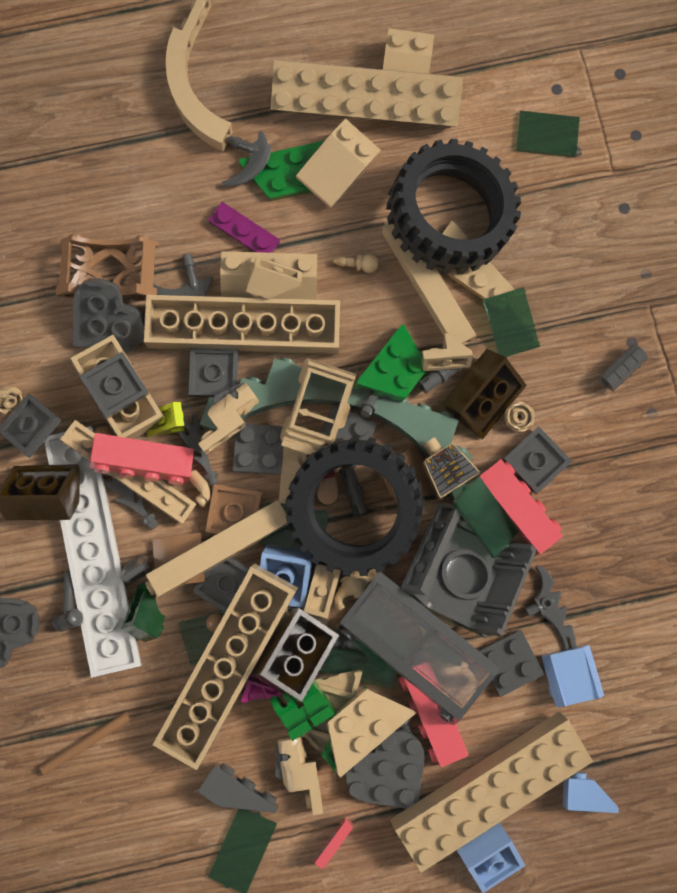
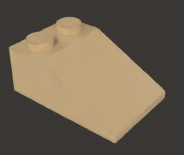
[383,28,434,74]
[296,118,381,209]

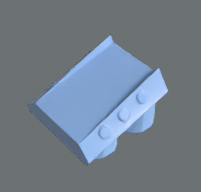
[542,645,604,707]

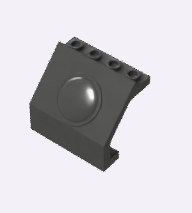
[401,503,537,638]

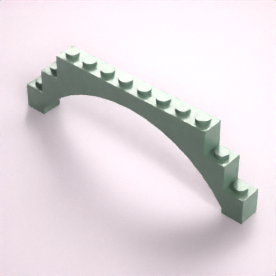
[200,357,487,520]

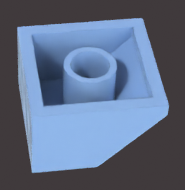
[260,545,314,608]
[457,822,525,893]

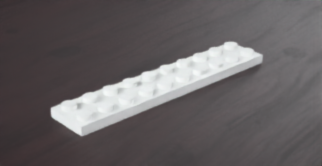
[44,426,142,678]

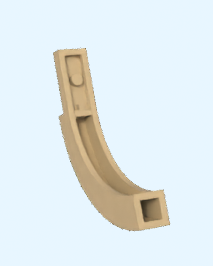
[166,0,233,152]

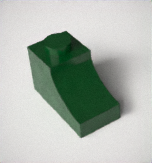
[121,583,165,642]

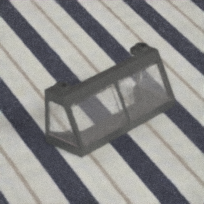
[338,572,500,725]

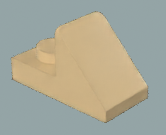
[422,333,473,371]

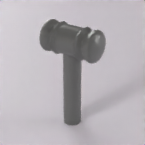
[53,571,83,632]

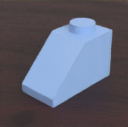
[563,772,619,813]

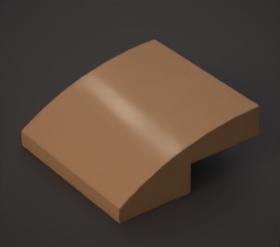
[152,533,205,585]

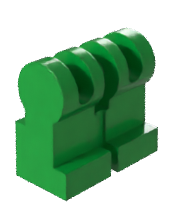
[270,679,336,741]

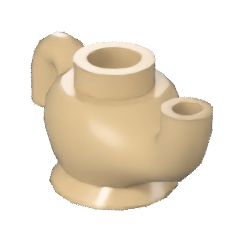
[334,569,378,611]

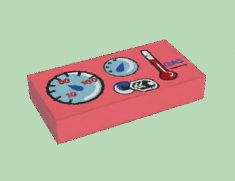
[315,817,353,869]

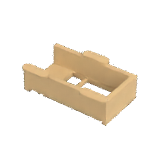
[280,358,356,455]

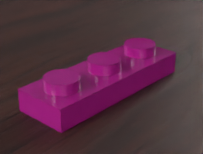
[209,202,280,253]

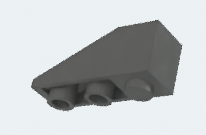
[198,762,279,813]

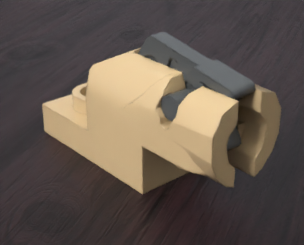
[198,382,259,455]
[275,736,323,815]

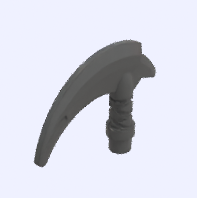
[222,131,271,186]
[153,253,213,297]

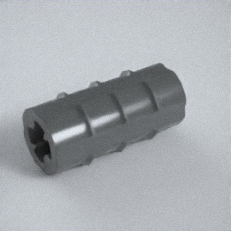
[598,344,648,392]

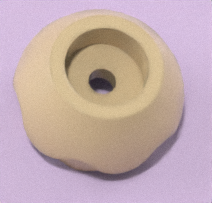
[0,386,23,414]
[505,402,534,432]

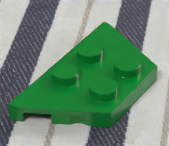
[239,140,325,201]
[353,324,426,403]

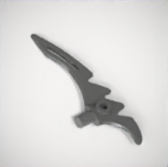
[525,565,577,650]

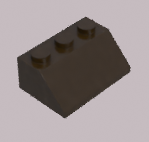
[442,349,527,440]
[0,464,80,521]
[251,608,339,702]

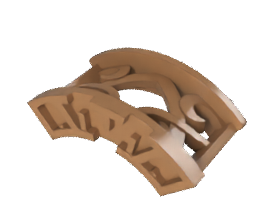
[56,234,159,302]

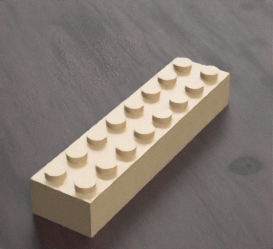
[271,60,463,126]
[144,295,340,354]
[153,563,298,770]
[390,712,593,873]

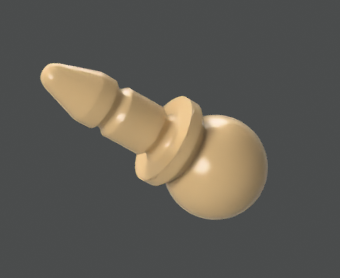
[333,254,379,273]

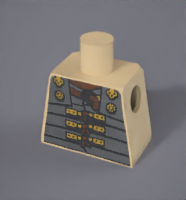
[422,437,480,500]

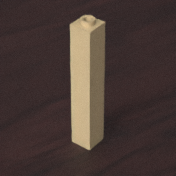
[382,220,476,346]
[145,500,290,598]

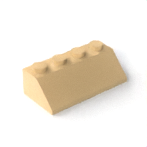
[220,251,318,300]
[70,335,163,439]

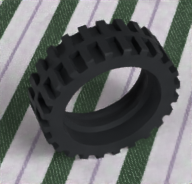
[386,139,521,274]
[285,436,424,576]

